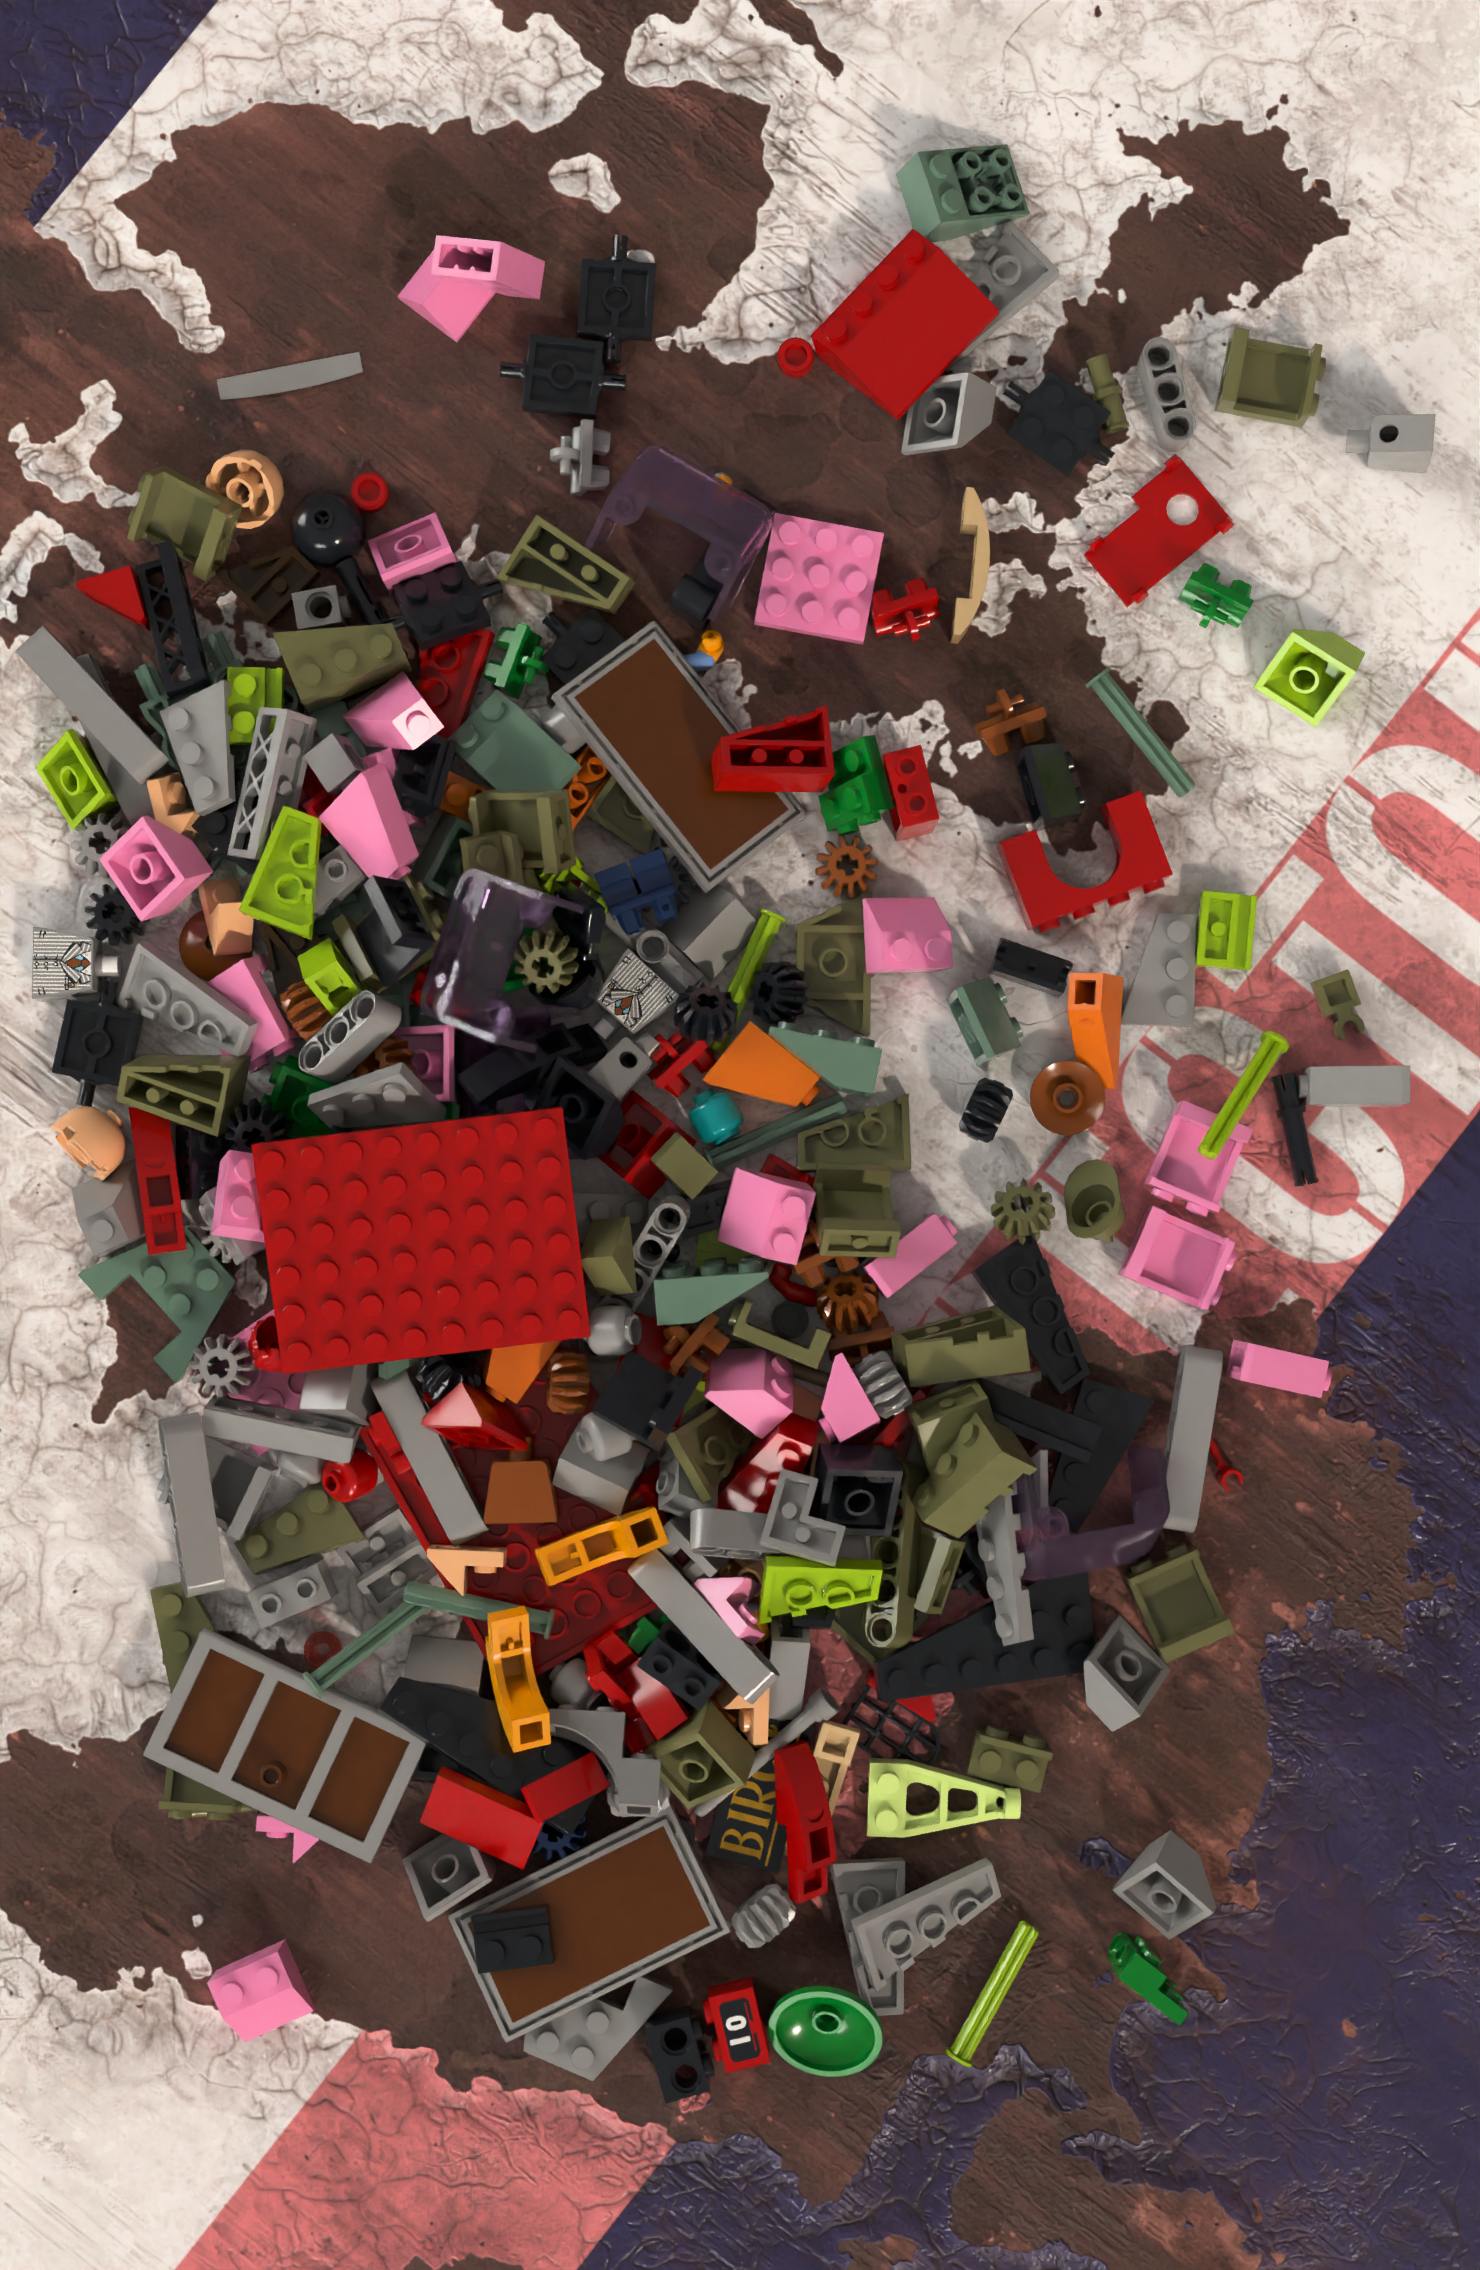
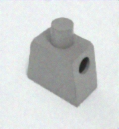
[1346,414,1436,473]

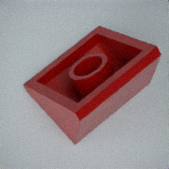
[421,1382,528,1451]

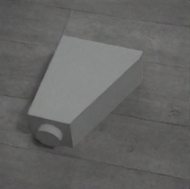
[1296,1065,1410,1108]
[764,1613,810,1721]

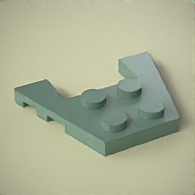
[78,1225,238,1383]

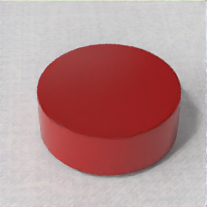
[777,337,814,378]
[351,473,390,513]

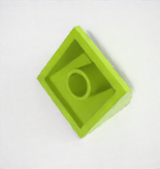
[35,729,120,830]

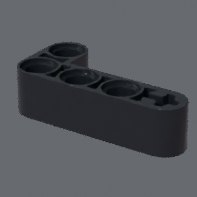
[669,489,777,631]

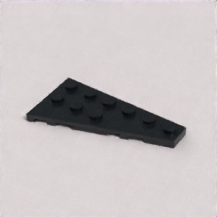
[873,1556,1095,1702]
[377,1677,626,1837]

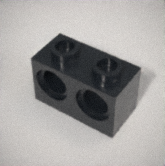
[637,1620,723,1711]
[645,2005,715,2104]

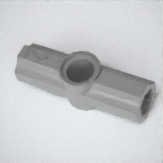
[605,911,705,994]

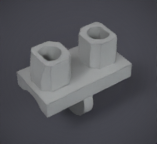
[550,419,611,496]
[659,1516,730,1583]

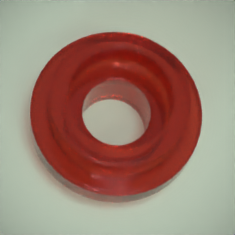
[304,1631,342,1669]

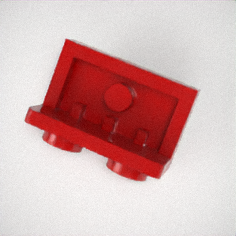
[582,1630,642,1721]

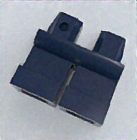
[594,848,678,936]

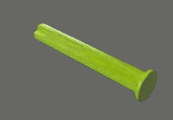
[708,908,786,1052]
[1198,1031,1289,1160]
[945,1920,1039,2067]

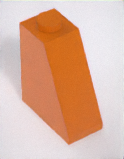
[703,1021,821,1109]
[481,1340,562,1404]

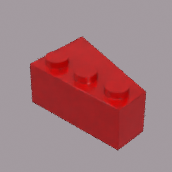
[711,705,835,793]
[715,1412,820,1514]

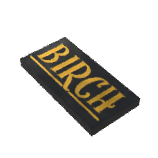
[705,1708,815,1874]

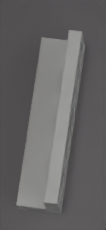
[227,707,317,861]

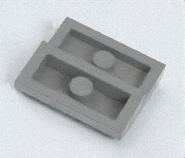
[336,1504,438,1613]

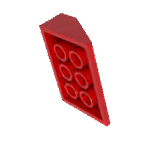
[811,229,999,421]

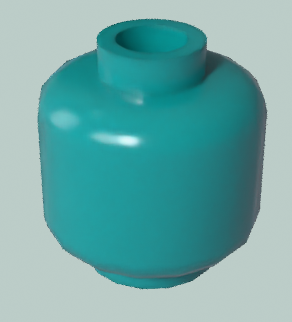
[688,1088,743,1146]

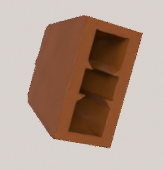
[484,1436,559,1524]

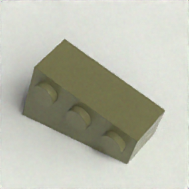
[891,1305,1031,1388]

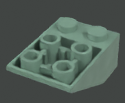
[896,144,1030,242]
[768,1022,882,1098]
[653,1255,774,1326]

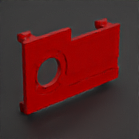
[1083,454,1235,607]

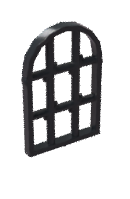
[842,1684,940,1766]

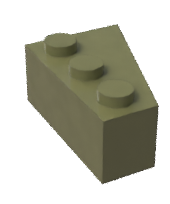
[496,515,636,614]
[273,623,412,713]
[116,1054,251,1137]
[911,1412,1038,1539]

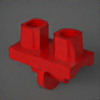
[871,578,940,642]
[647,1031,717,1098]

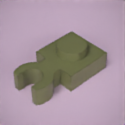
[1310,969,1365,1040]

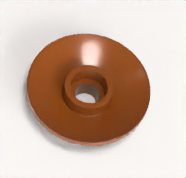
[179,910,254,981]
[1030,1060,1105,1135]

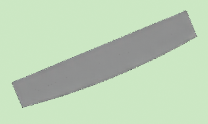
[217,352,363,400]

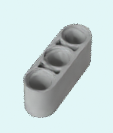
[1137,337,1196,452]
[298,990,402,1084]

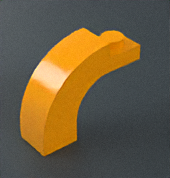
[534,1507,669,1586]
[485,1606,551,1753]

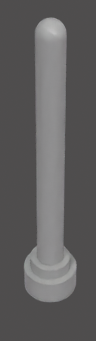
[693,1687,840,1817]

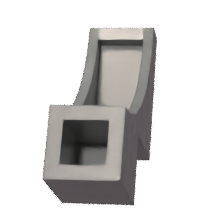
[548,1705,661,1817]

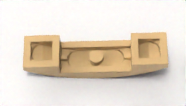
[950,487,990,644]
[783,1719,860,1856]

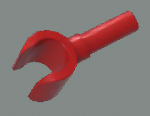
[1209,1438,1243,1491]

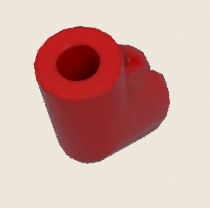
[768,1263,817,1308]

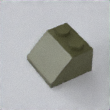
[643,1701,756,1809]

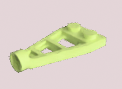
[866,1758,1021,1838]

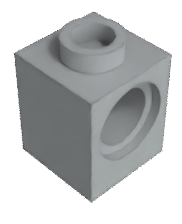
[291,585,352,630]
[303,733,369,795]

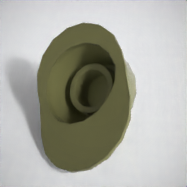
[1064,1159,1126,1243]

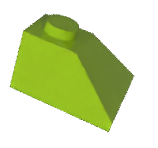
[1253,628,1365,727]

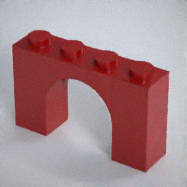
[997,790,1173,933]

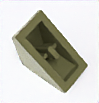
[651,1132,719,1200]
[581,1216,637,1296]

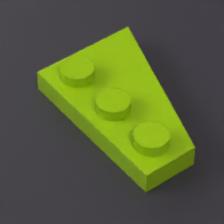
[239,805,322,940]
[757,1556,883,1624]

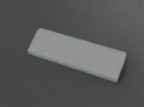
[202,1394,361,1463]

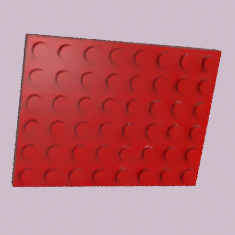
[251,1106,591,1374]
[359,1340,690,1678]

